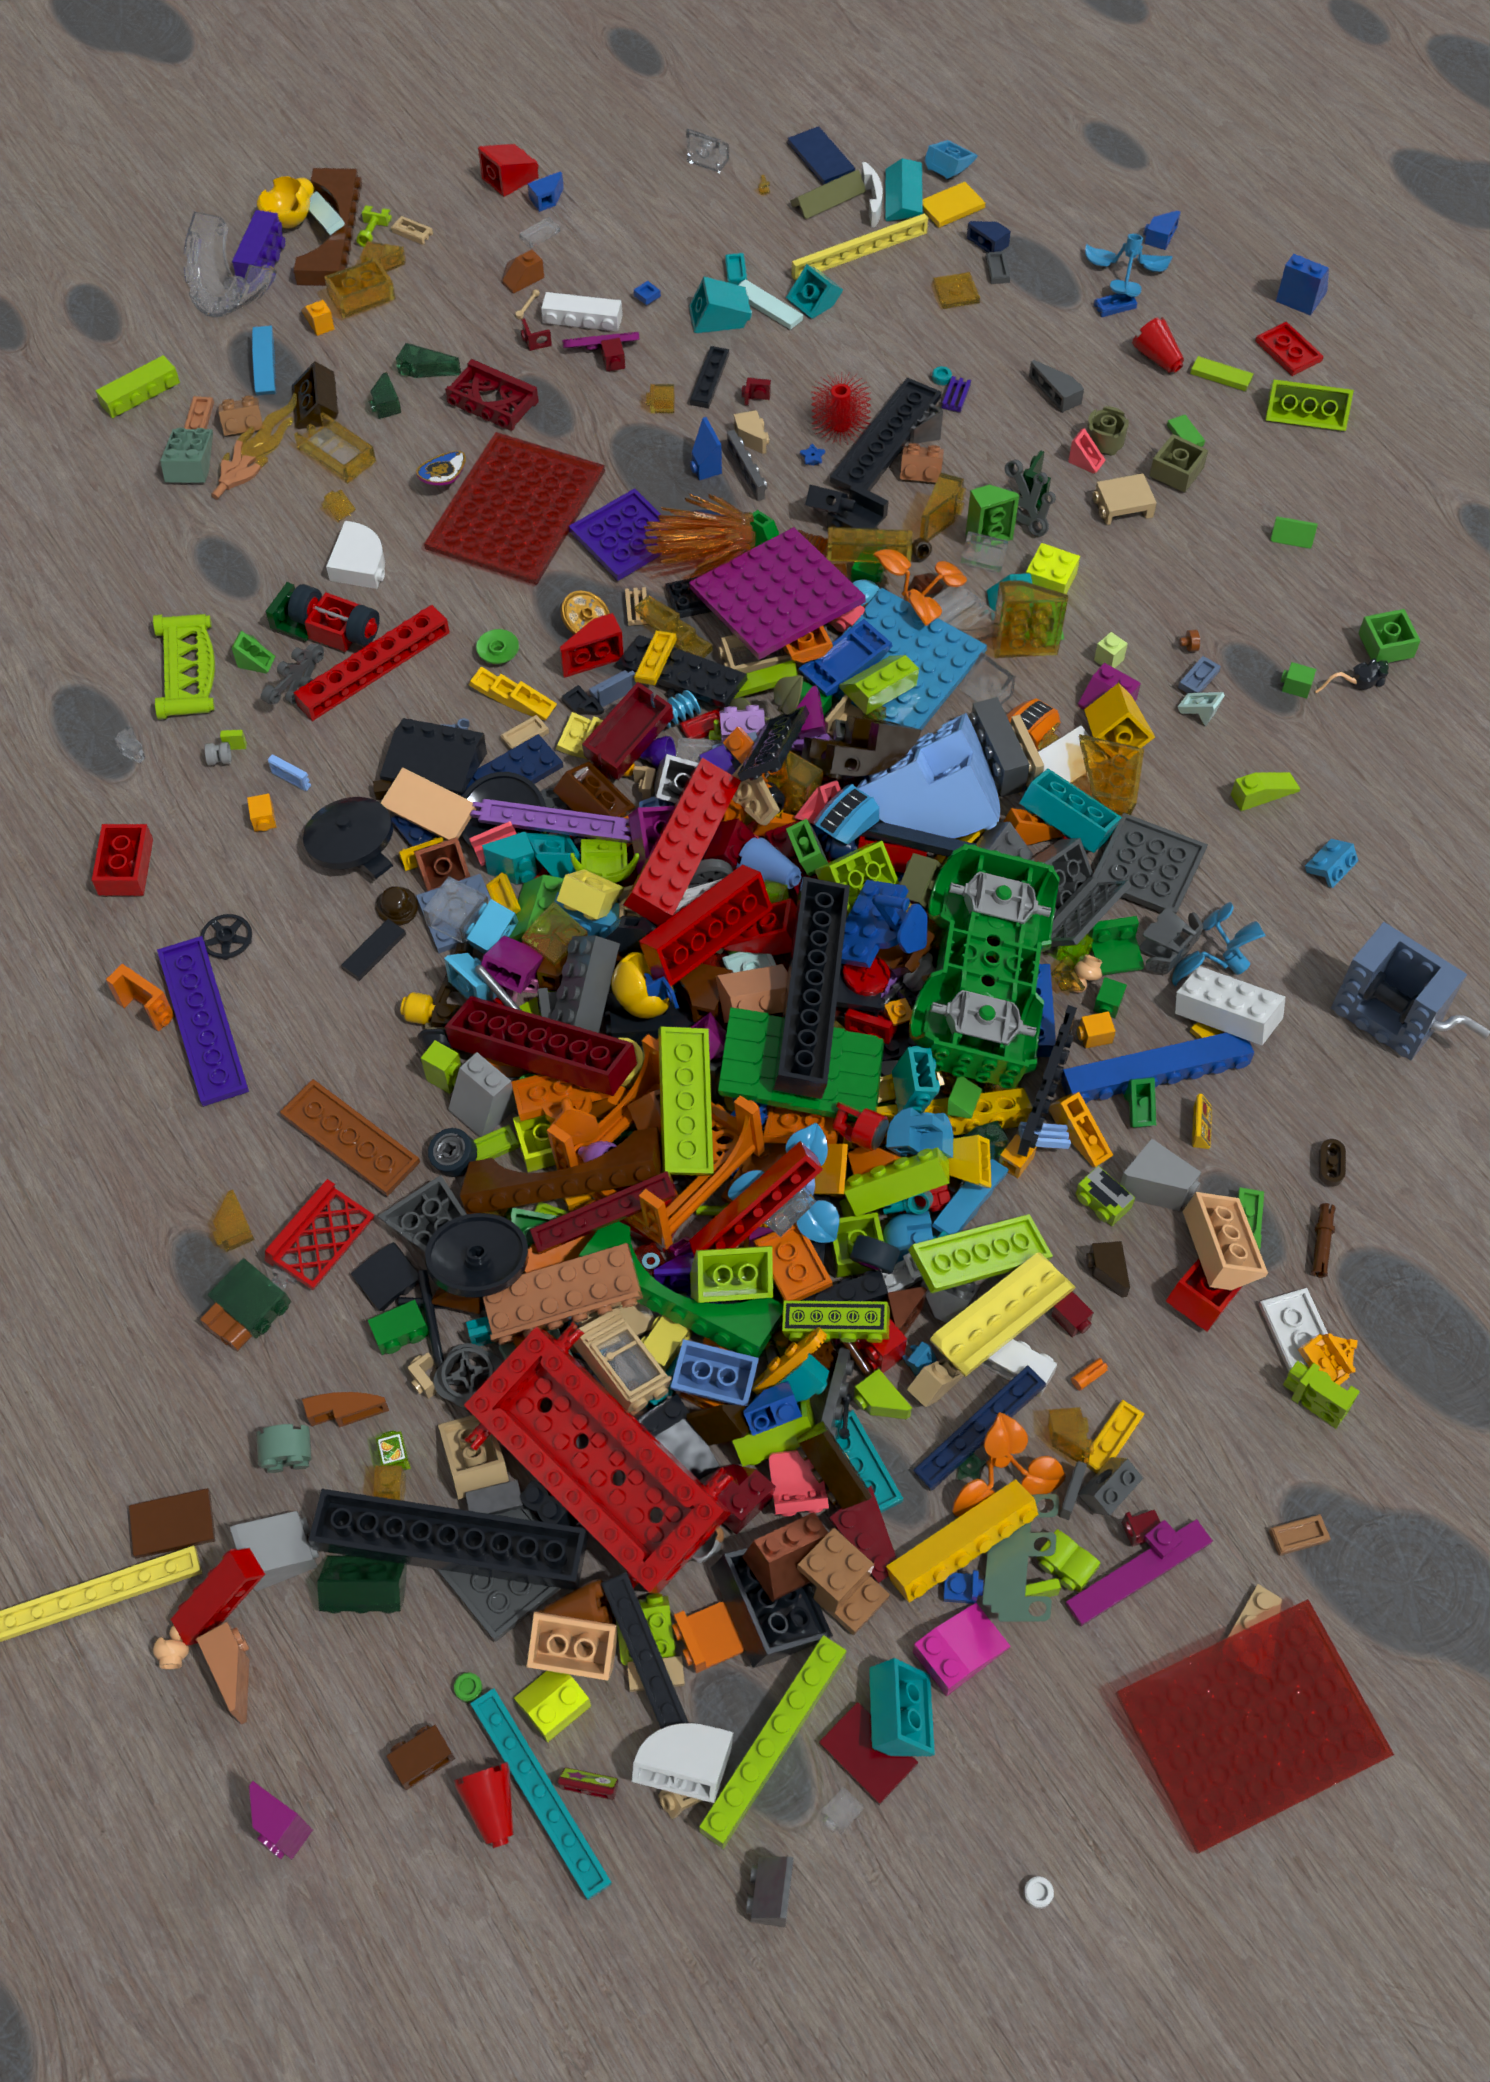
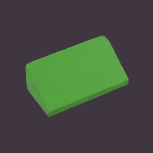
[1271,516,1318,549]
[947,1077,982,1119]

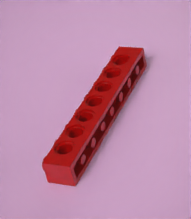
[293,605,450,721]

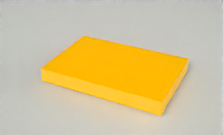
[923,181,986,228]

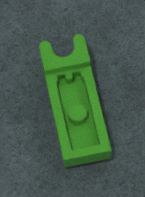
[1237,1187,1264,1251]

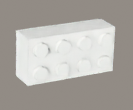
[1175,966,1285,1045]

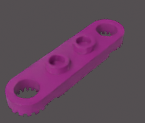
[562,332,640,350]

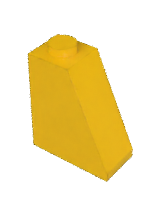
[948,1135,992,1189]

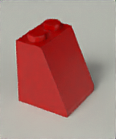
[478,144,539,197]

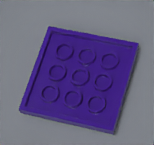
[569,488,684,581]

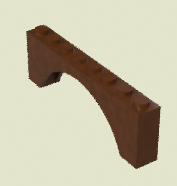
[294,168,362,286]
[537,933,733,1022]
[460,1127,662,1214]

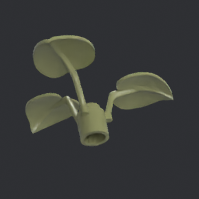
[727,676,803,777]

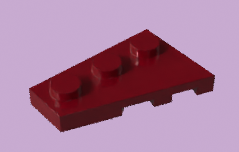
[829,1486,897,1584]

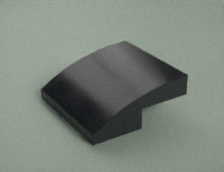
[351,1242,419,1311]

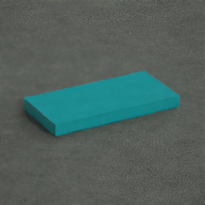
[834,1410,904,1513]

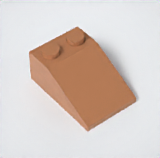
[196,1622,250,1725]

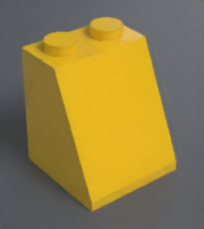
[1084,683,1155,764]

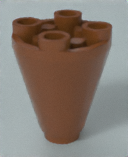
[539,1579,617,1630]

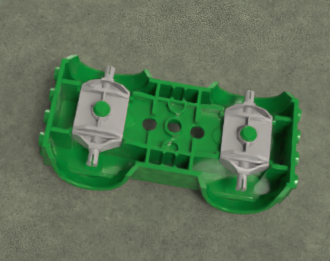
[909,844,1060,1089]

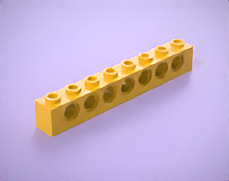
[838,1088,1033,1149]

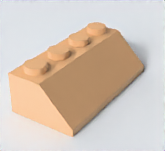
[1183,1192,1268,1290]

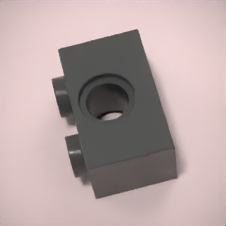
[1078,1457,1144,1515]

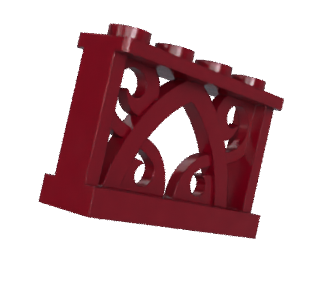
[445,359,539,431]

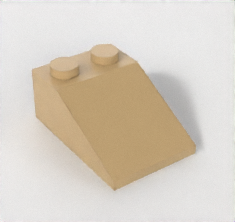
[438,1415,509,1500]

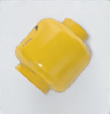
[401,992,435,1025]

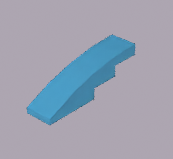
[252,326,276,395]
[932,1157,1009,1235]

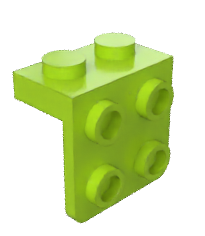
[616,1593,676,1666]

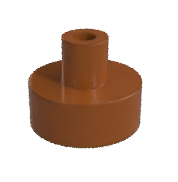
[1179,629,1200,652]

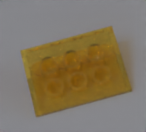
[991,580,1068,658]

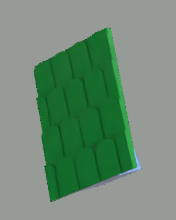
[718,1007,884,1122]

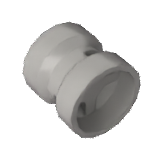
[205,742,231,765]

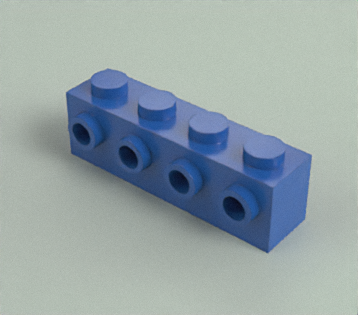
[1036,964,1056,1057]

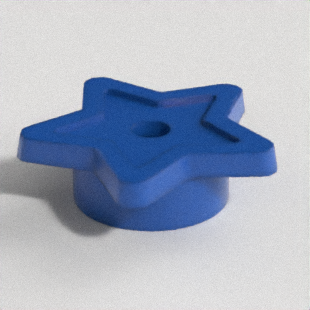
[800,444,826,465]

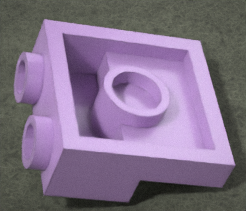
[719,705,765,743]

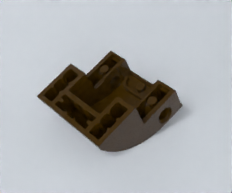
[800,715,921,779]

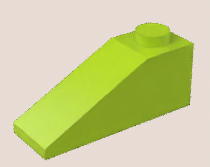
[1231,772,1300,811]

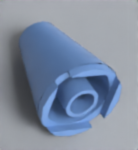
[736,837,801,889]

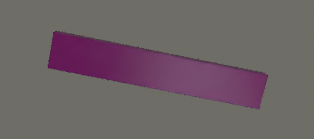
[1065,1519,1213,1627]

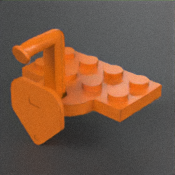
[511,1074,616,1146]

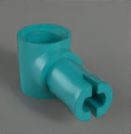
[883,1191,933,1215]

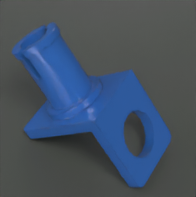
[644,973,679,1009]

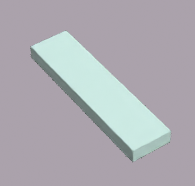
[309,191,345,235]
[739,279,803,330]

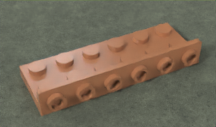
[483,1243,643,1345]

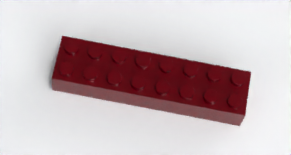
[445,996,638,1096]

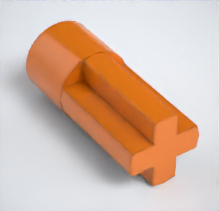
[1071,1358,1108,1391]

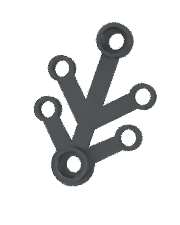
[1005,459,1056,536]
[261,643,324,704]

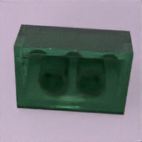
[317,1555,407,1614]

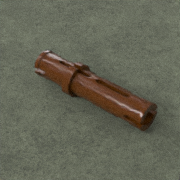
[1311,1203,1336,1278]

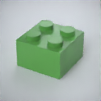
[1358,609,1421,663]

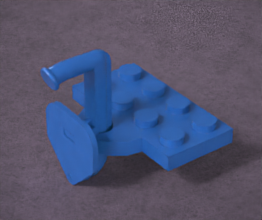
[841,880,927,968]

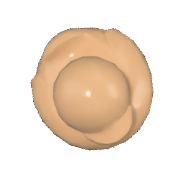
[1071,954,1102,993]
[153,1625,189,1669]

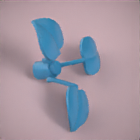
[1085,234,1172,297]
[1172,902,1266,987]
[728,1123,839,1243]

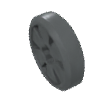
[688,859,733,889]

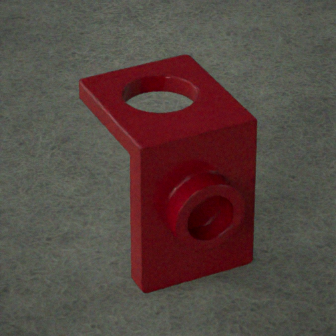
[520,318,552,351]
[1121,1510,1161,1547]

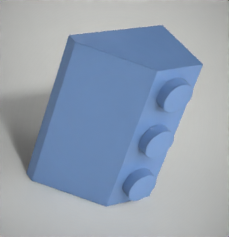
[670,1339,759,1406]

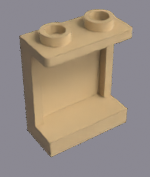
[1093,474,1156,525]

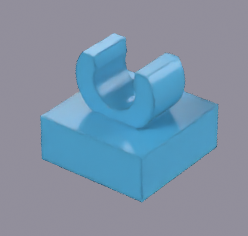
[903,1342,937,1376]

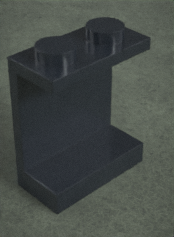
[827,484,889,545]

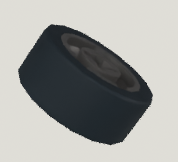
[428,1128,477,1177]

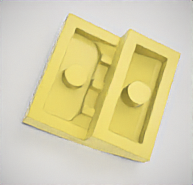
[556,712,603,759]

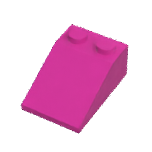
[912,1603,1011,1697]

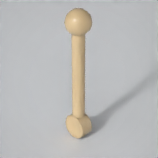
[516,289,540,319]

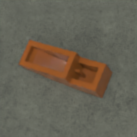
[302,1392,389,1428]

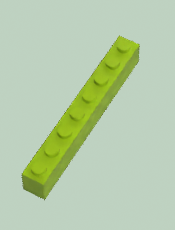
[699,1635,847,1850]

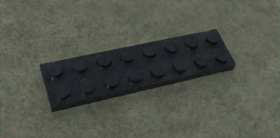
[830,377,942,491]

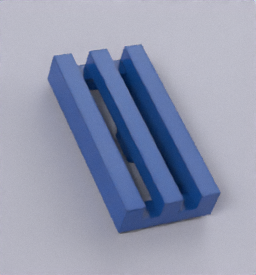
[1094,294,1137,317]

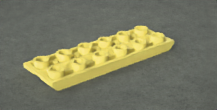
[930,1252,1075,1377]

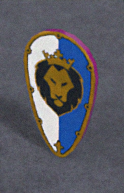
[416,451,466,485]

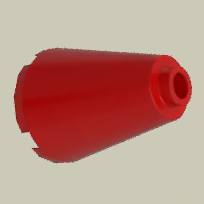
[1132,317,1184,373]
[454,1762,513,1848]

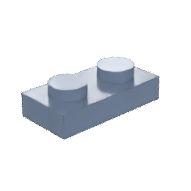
[1178,656,1221,693]

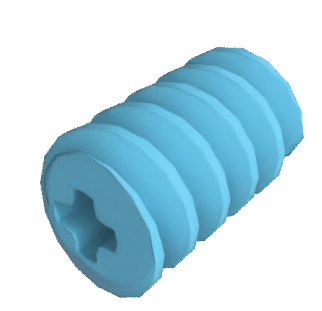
[653,690,701,731]

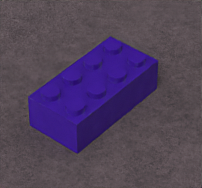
[232,210,286,295]

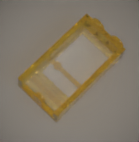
[294,412,376,483]

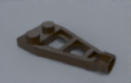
[431,943,473,1027]

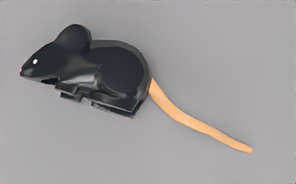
[1315,658,1389,693]

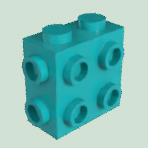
[892,1046,940,1113]

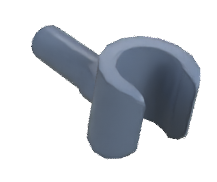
[440,718,470,730]

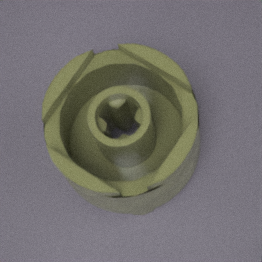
[1086,406,1129,456]

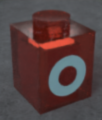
[635,1242,667,1279]

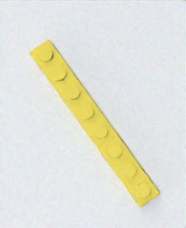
[792,213,928,281]
[0,1546,202,1642]

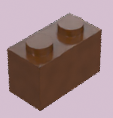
[386,1724,455,1791]

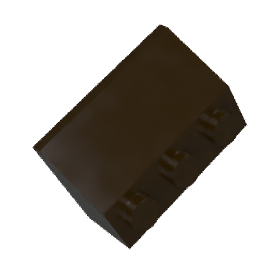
[292,361,339,429]
[796,1421,872,1509]

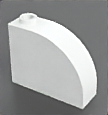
[326,521,385,589]
[632,1723,733,1803]

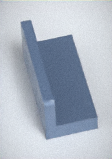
[589,670,637,707]

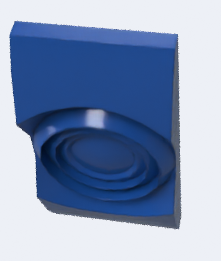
[799,619,892,696]

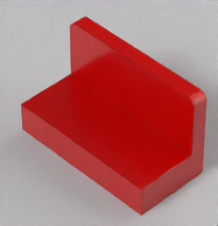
[845,1009,899,1044]

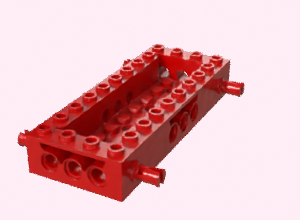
[464,1322,734,1593]

